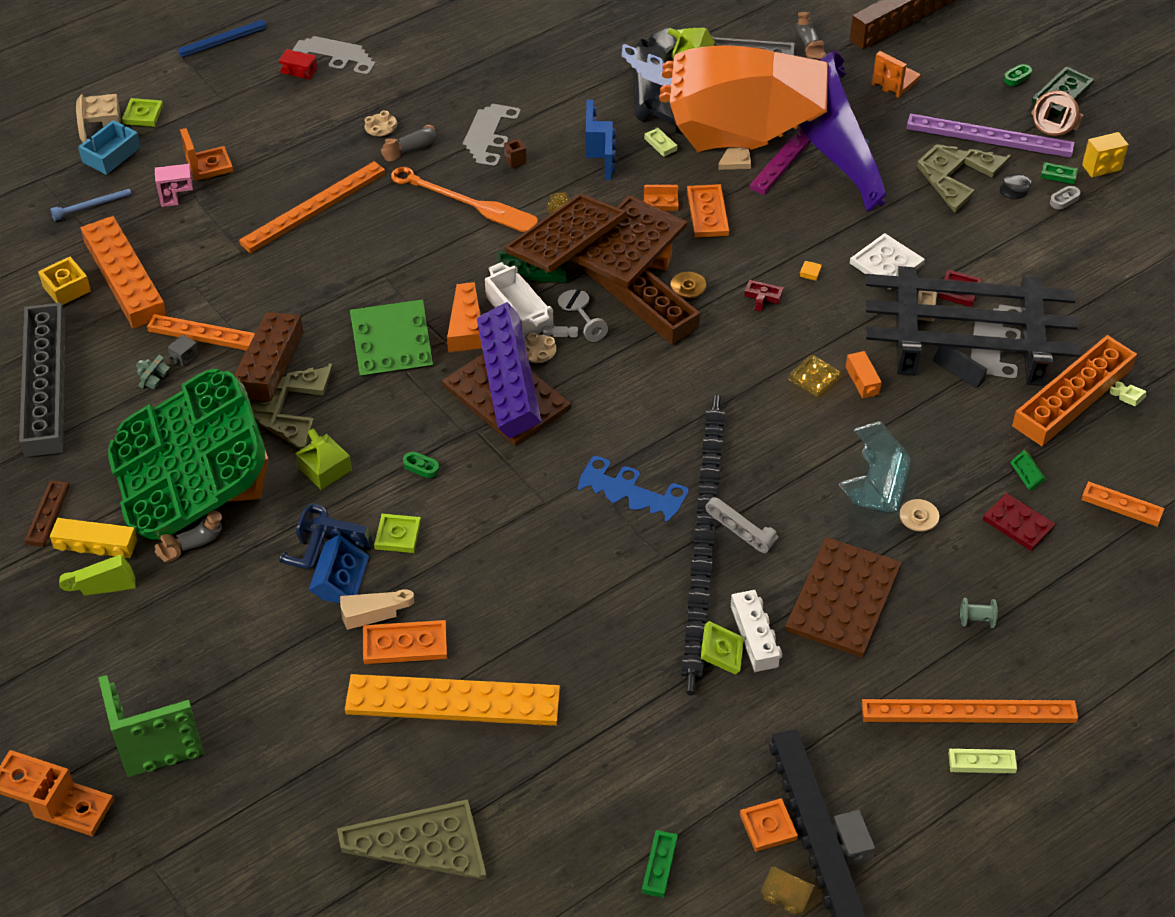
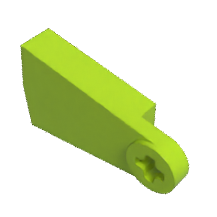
[59,555,136,596]

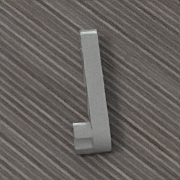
[705,497,778,553]

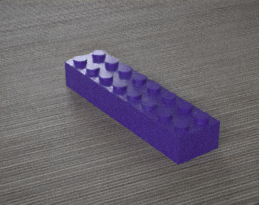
[477,302,542,439]

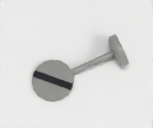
[558,290,608,342]

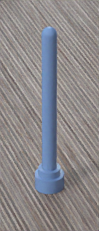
[50,189,132,222]

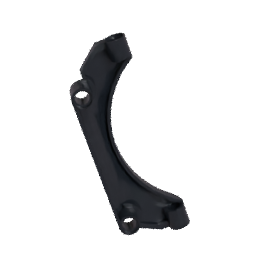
[631,28,684,135]

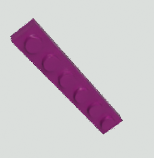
[750,129,811,195]

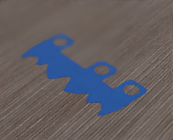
[578,456,689,522]

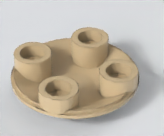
[365,111,397,136]
[524,333,556,363]

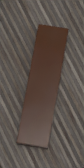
[24,480,70,547]

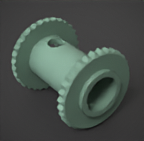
[960,598,998,628]

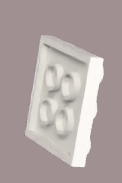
[850,233,925,290]

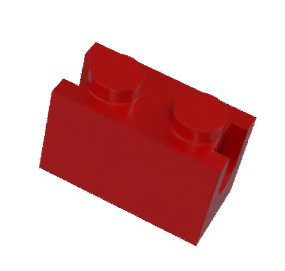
[279,49,317,80]

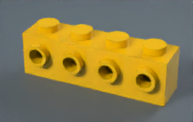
[50,518,138,558]

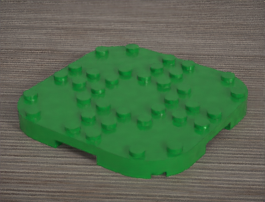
[108,369,265,540]

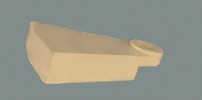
[340,590,414,630]

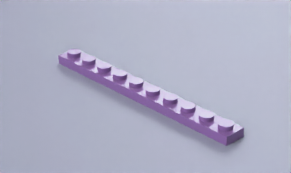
[907,114,1074,158]

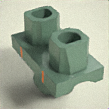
[136,355,170,390]

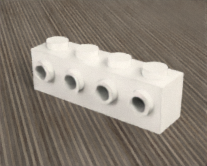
[731,590,782,672]

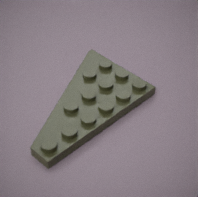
[337,799,487,880]

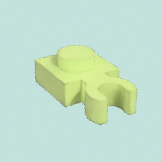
[1110,381,1146,406]

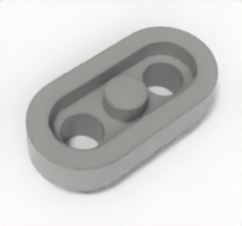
[1050,186,1080,210]

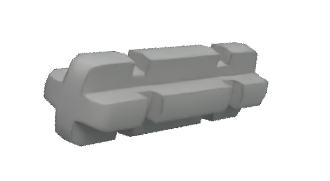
[543,326,578,337]

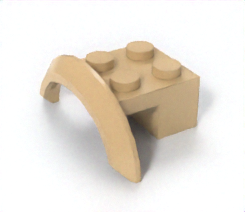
[76,94,121,143]

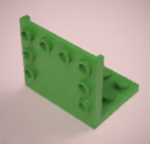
[350,300,433,376]
[99,675,204,777]

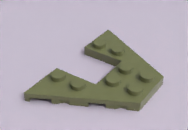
[917,144,1011,212]
[249,363,333,450]

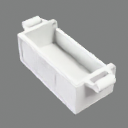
[485,262,553,340]

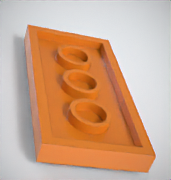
[687,184,729,238]
[363,620,447,664]

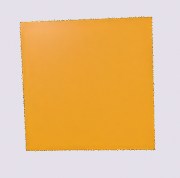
[800,261,822,281]

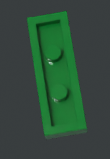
[642,830,678,898]

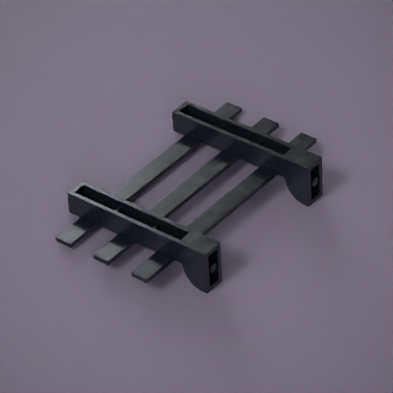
[866,266,1080,386]

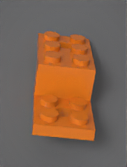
[0,750,114,837]

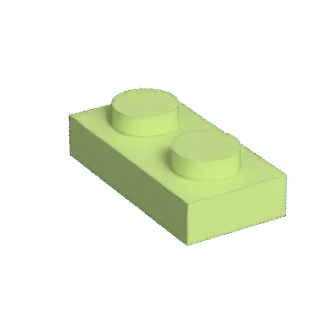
[644,128,677,157]

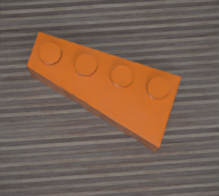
[447,282,482,352]

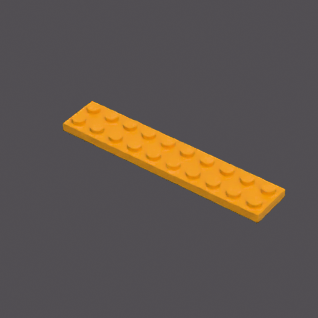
[345,674,560,726]

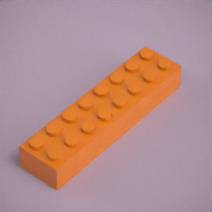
[80,216,167,329]
[1012,335,1137,447]

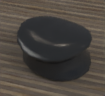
[1000,174,1032,199]

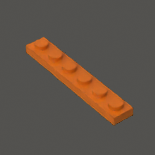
[147,314,255,351]

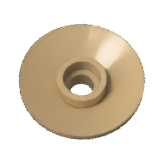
[900,499,939,532]

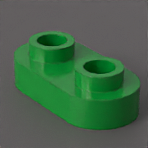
[1004,64,1032,86]
[403,452,439,478]

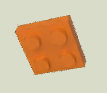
[740,798,798,852]

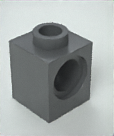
[167,335,199,368]

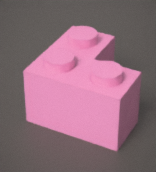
[155,164,193,207]

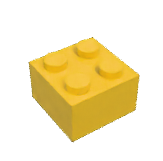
[1082,132,1128,177]
[38,257,91,305]

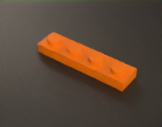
[1081,481,1164,527]

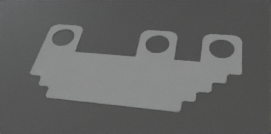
[293,36,375,74]
[463,104,520,165]
[971,305,1021,378]

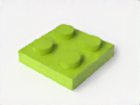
[122,98,163,127]
[374,514,421,553]
[701,621,744,675]

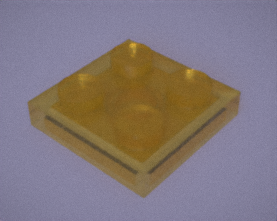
[789,354,841,397]

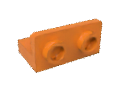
[644,185,678,211]

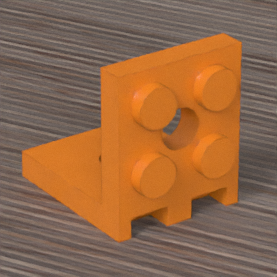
[872,51,921,98]
[180,128,233,181]

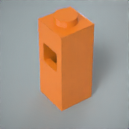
[846,351,882,399]

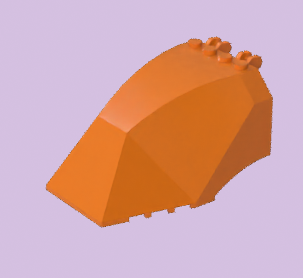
[659,46,828,152]

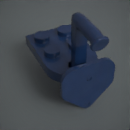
[279,503,373,569]

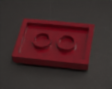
[983,493,1055,552]

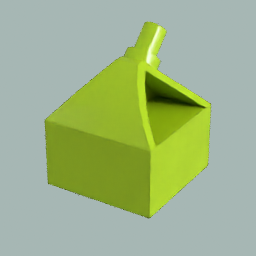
[667,28,715,60]
[296,428,352,490]

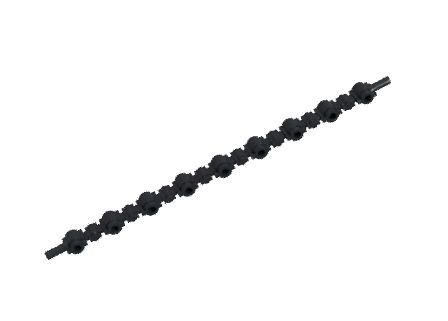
[681,394,725,696]

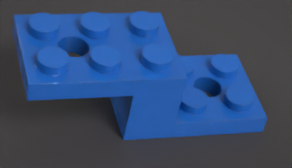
[586,100,616,180]

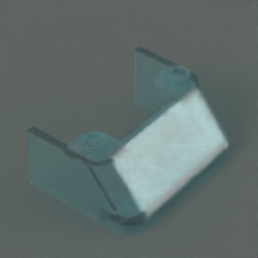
[839,421,910,513]

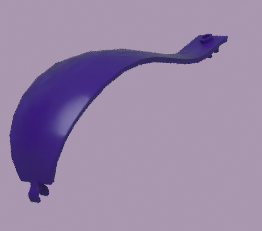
[799,50,887,211]

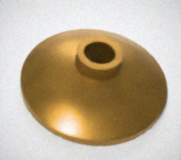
[671,272,706,298]

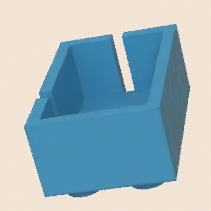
[78,120,141,175]

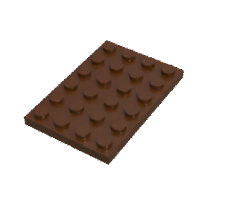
[504,193,627,272]
[570,195,687,287]
[442,354,571,447]
[785,537,902,658]

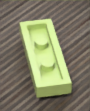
[948,749,1017,773]

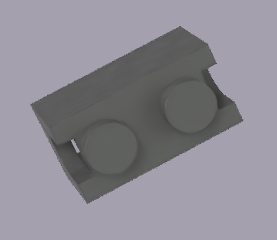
[832,810,875,866]

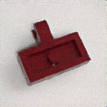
[744,280,783,312]

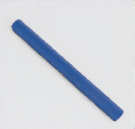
[178,20,266,57]

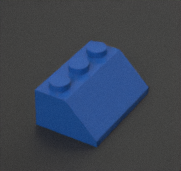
[309,535,369,603]

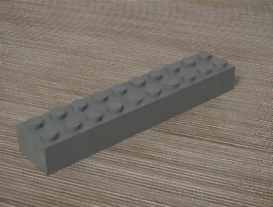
[19,303,66,457]

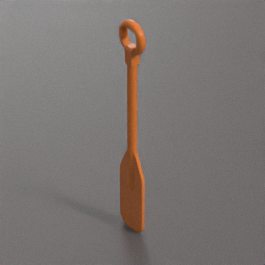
[391,167,538,233]

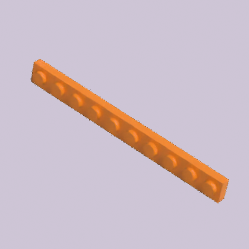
[239,161,385,253]
[861,699,1078,723]

